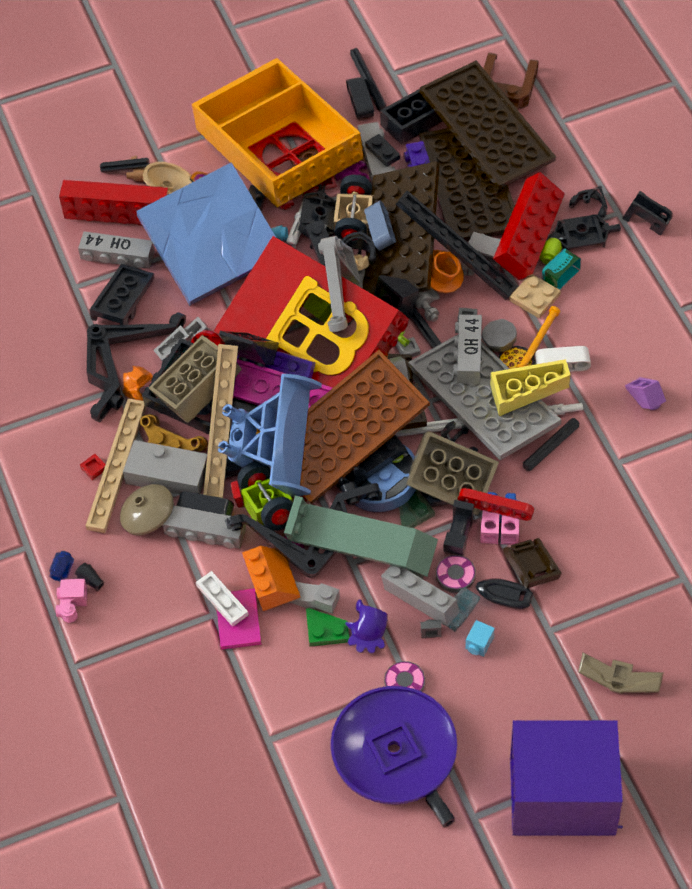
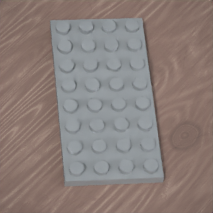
[408,334,561,460]

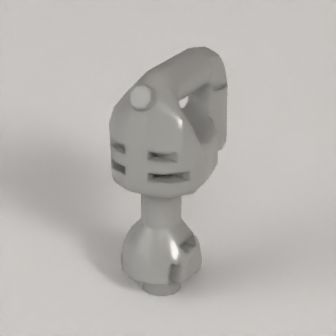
[415,288,440,322]

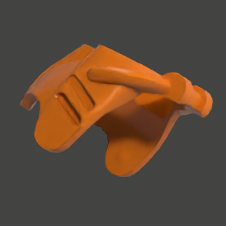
[122,366,158,401]

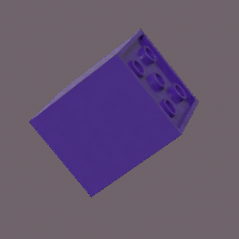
[510,720,623,836]

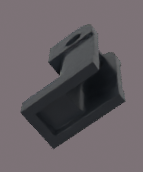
[622,191,673,236]
[443,500,474,556]

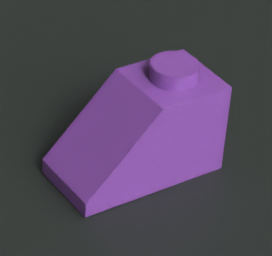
[625,377,666,410]

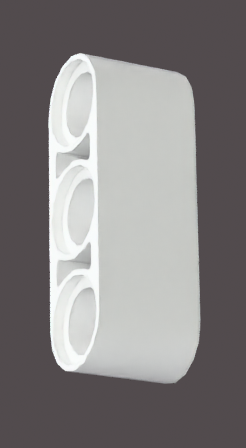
[535,346,591,372]

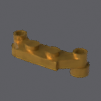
[140,414,208,451]

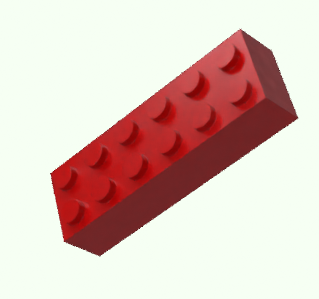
[493,172,565,280]
[59,180,169,225]

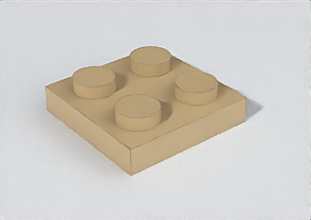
[509,274,561,318]

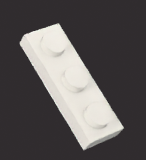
[196,571,248,627]

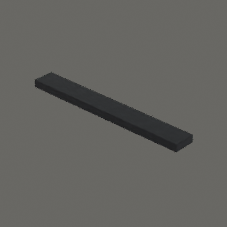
[395,190,517,300]

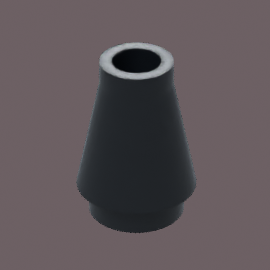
[75,562,105,591]

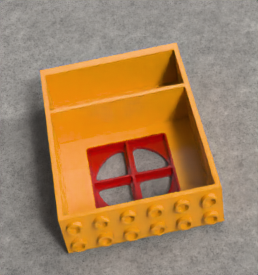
[192,58,363,207]

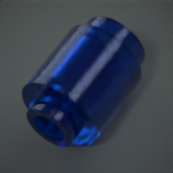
[49,551,74,582]

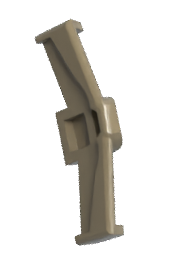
[578,652,664,694]

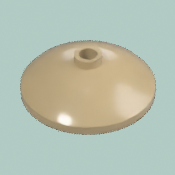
[143,162,192,194]

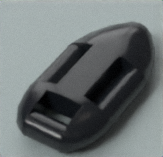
[475,578,533,609]

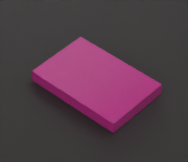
[217,588,261,650]

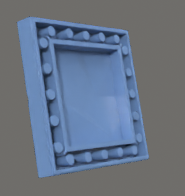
[137,163,276,306]

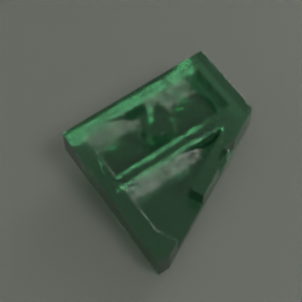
[399,490,435,528]

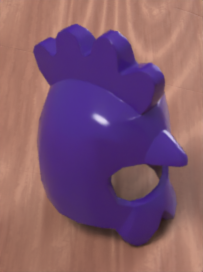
[345,600,388,654]

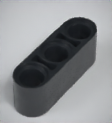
[346,76,374,120]
[176,491,234,516]

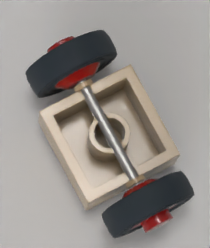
[334,175,373,242]

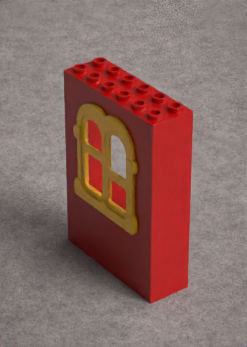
[214,236,409,388]

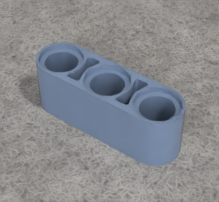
[364,201,396,251]

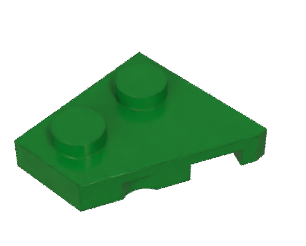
[306,608,349,646]

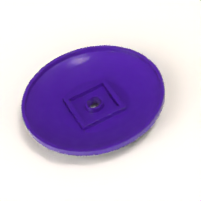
[331,686,457,804]

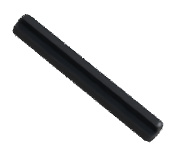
[410,307,442,349]
[523,418,580,471]

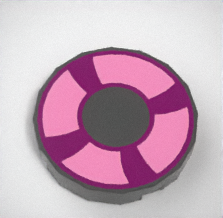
[436,555,475,593]
[384,661,425,692]

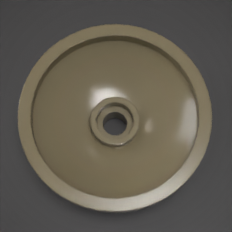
[120,484,174,535]

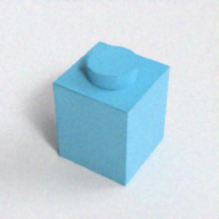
[465,620,495,657]

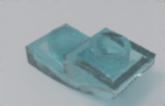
[447,587,480,632]

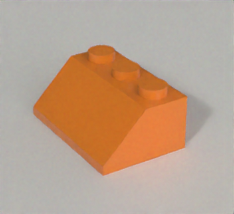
[242,546,301,611]

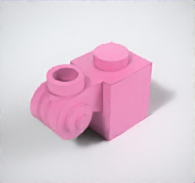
[56,579,87,623]

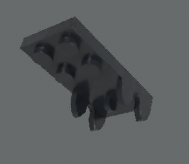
[90,264,154,325]
[336,435,407,493]

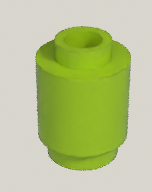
[539,238,562,265]

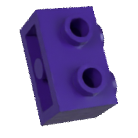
[403,141,430,167]

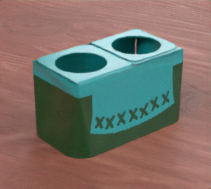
[542,248,581,290]

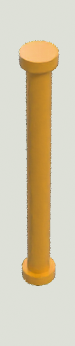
[515,306,560,368]

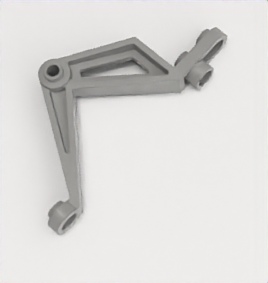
[318,236,365,332]

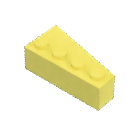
[490,359,570,416]

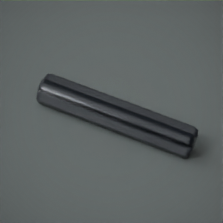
[100,158,150,173]

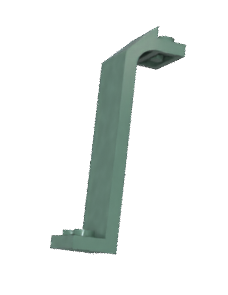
[284,496,438,579]

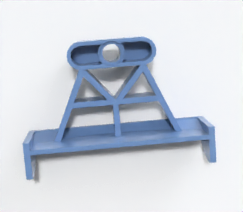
[218,374,322,497]

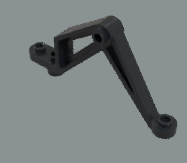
[87,312,186,422]
[225,482,381,578]

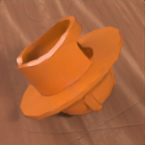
[430,249,464,293]

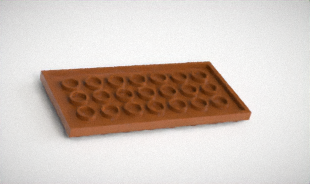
[300,350,430,505]

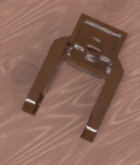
[483,52,539,110]

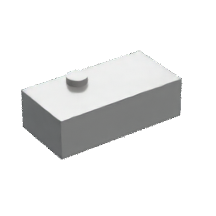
[123,440,207,494]

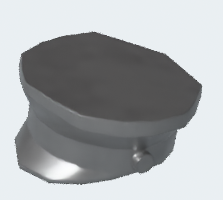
[481,319,517,352]

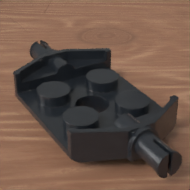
[298,184,336,250]
[546,214,621,250]

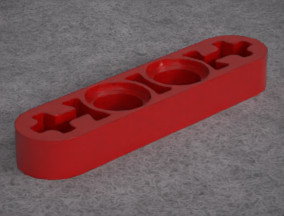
[457,488,535,521]

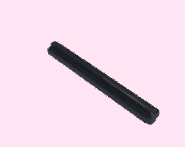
[350,48,386,111]

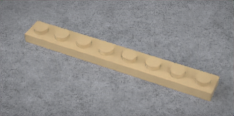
[204,344,238,498]
[86,399,147,533]

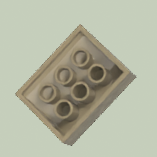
[149,335,242,423]
[406,431,499,516]

